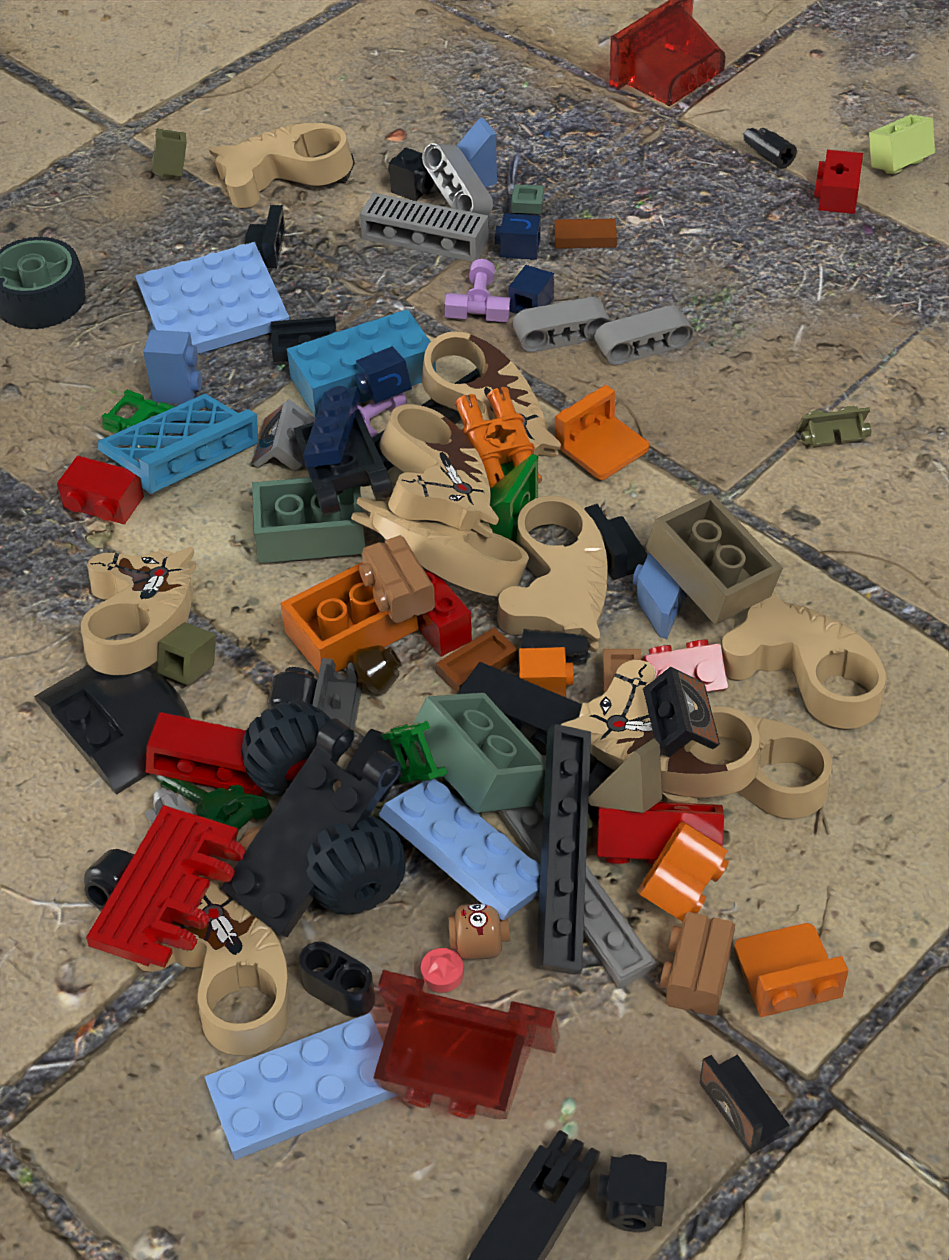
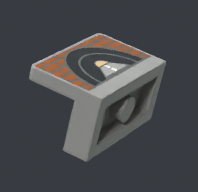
[252,399,314,471]

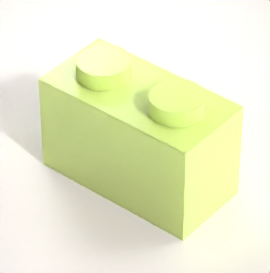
[869,114,935,174]

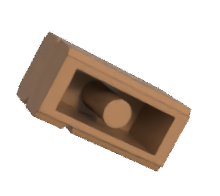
[359,535,435,623]
[660,912,736,1016]

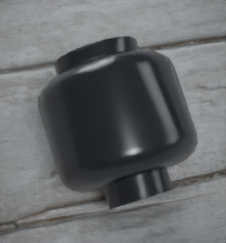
[268,667,317,709]
[84,849,134,909]

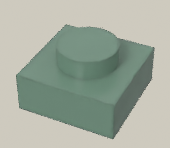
[511,184,544,215]

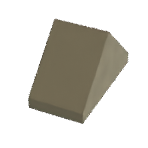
[589,738,662,813]

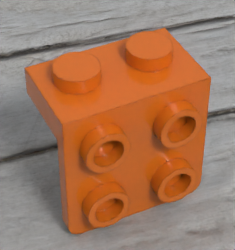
[555,385,649,480]
[734,923,849,1017]

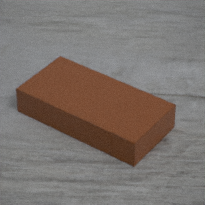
[554,218,617,249]
[436,627,518,693]

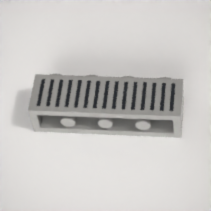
[360,193,489,262]

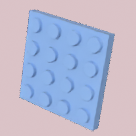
[135,242,290,354]

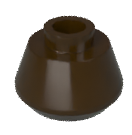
[353,645,402,694]

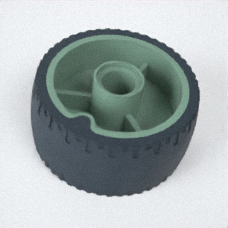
[0,237,86,329]

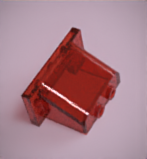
[609,0,726,106]
[373,970,560,1120]

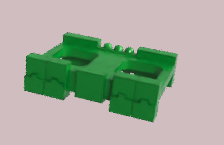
[102,389,179,448]
[382,721,448,783]

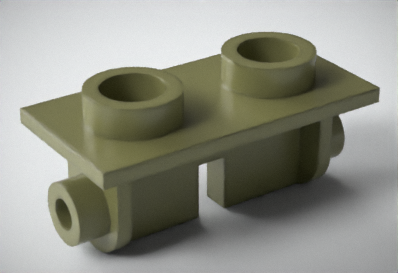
[796,406,871,448]

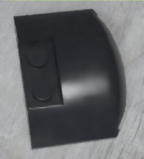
[34,665,191,795]

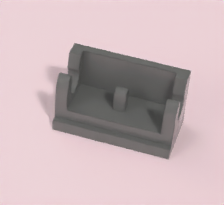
[312,658,363,747]

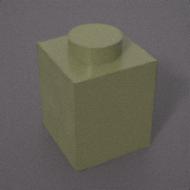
[152,128,187,178]
[157,622,216,686]

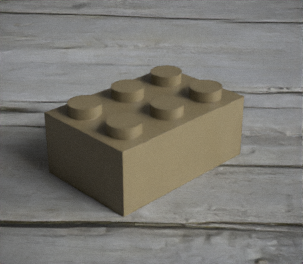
[646,493,783,625]

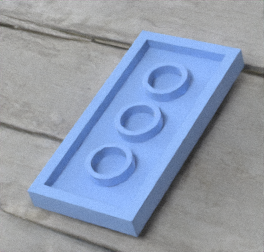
[379,778,541,921]
[204,1013,403,1160]

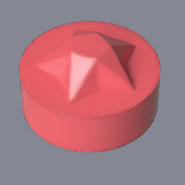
[421,948,464,993]

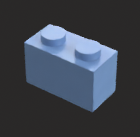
[143,330,202,404]

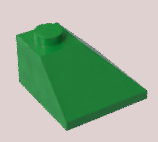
[489,454,538,543]

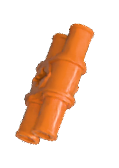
[455,387,542,488]

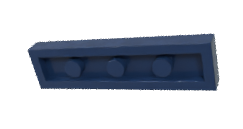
[303,386,360,468]

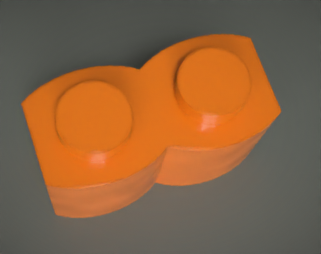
[637,821,729,922]

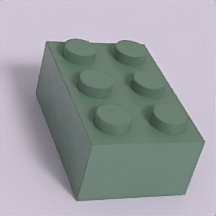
[252,477,366,563]
[413,693,546,813]

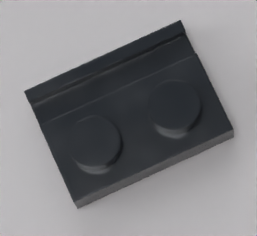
[271,316,336,362]

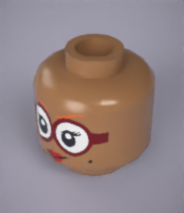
[449,903,510,960]

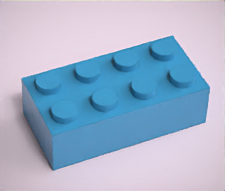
[287,309,436,418]

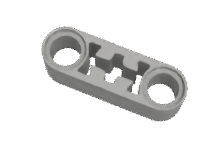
[422,143,493,216]
[513,297,610,352]
[594,305,694,365]

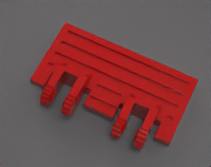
[86,805,246,968]

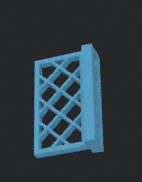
[97,393,258,494]

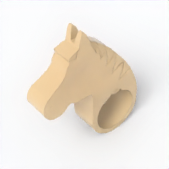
[209,123,353,208]
[497,496,608,652]
[351,497,529,597]
[721,593,887,729]
[660,716,832,819]

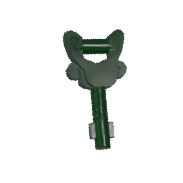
[156,775,272,842]

